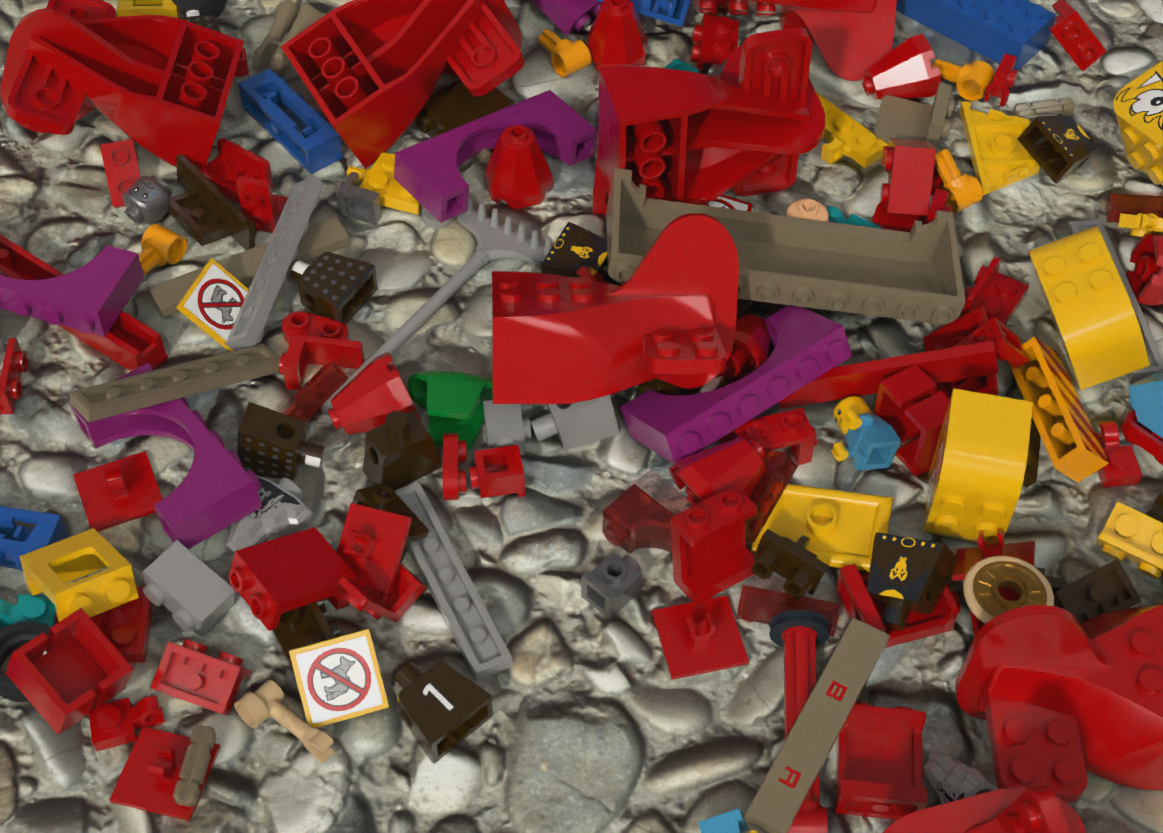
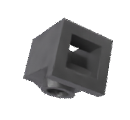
[581,551,642,619]

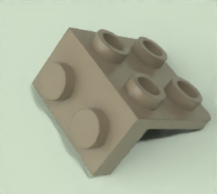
[874,82,955,148]

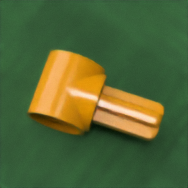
[538,29,591,78]
[933,59,994,101]
[934,149,983,214]
[139,223,188,276]

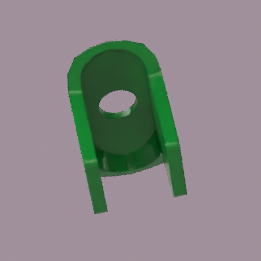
[407,371,493,450]

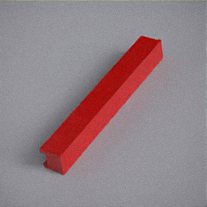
[0,235,168,372]

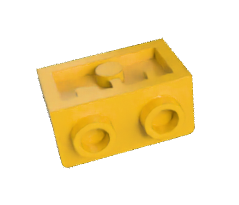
[1096,502,1163,579]

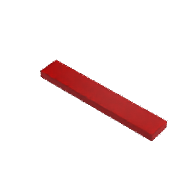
[779,341,998,409]

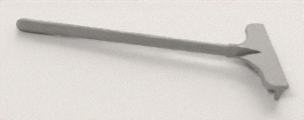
[321,195,552,415]

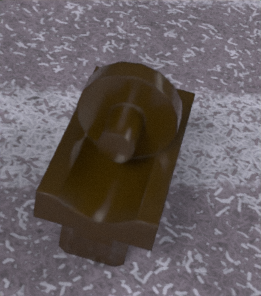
[751,529,829,600]

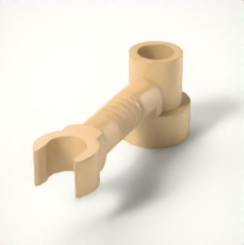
[234,680,335,763]

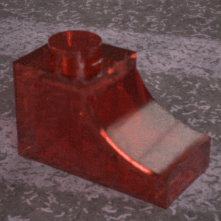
[602,484,675,554]

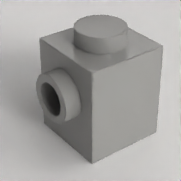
[483,400,531,455]

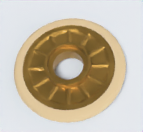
[963,556,1054,624]

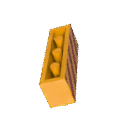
[1008,336,1109,483]

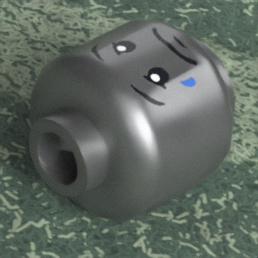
[123,175,173,225]

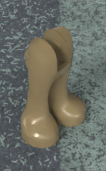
[252,0,323,76]

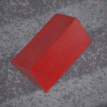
[923,306,999,399]

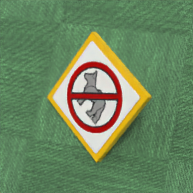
[175,258,249,352]
[289,628,389,728]

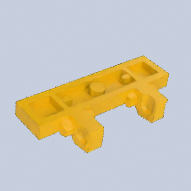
[816,92,889,168]

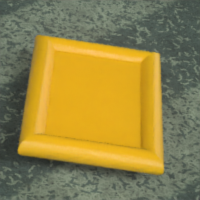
[750,481,893,572]

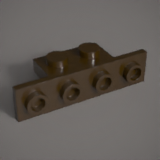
[167,154,257,250]

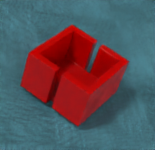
[873,364,950,477]
[6,608,134,735]

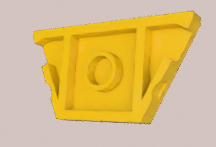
[959,101,1040,195]

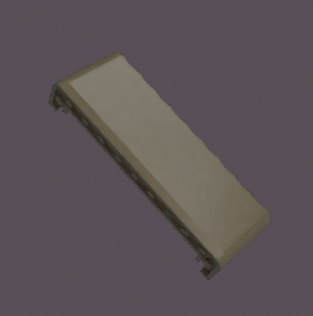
[606,168,965,325]

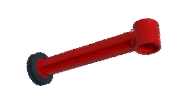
[769,610,830,833]

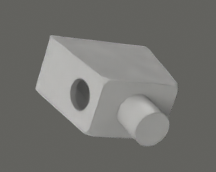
[530,395,620,450]

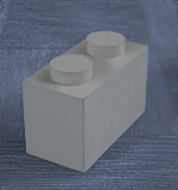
[143,540,235,637]

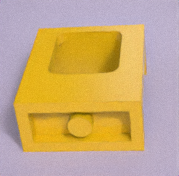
[19,528,139,622]

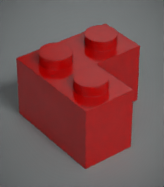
[880,138,936,216]

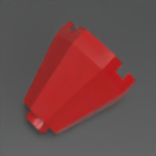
[586,0,647,71]
[861,33,941,100]
[484,125,554,209]
[1126,234,1163,305]
[715,313,770,386]
[327,352,421,434]
[669,437,766,506]

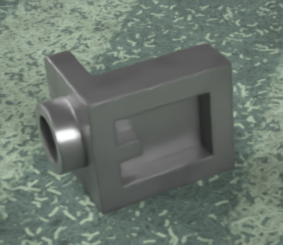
[336,171,382,225]

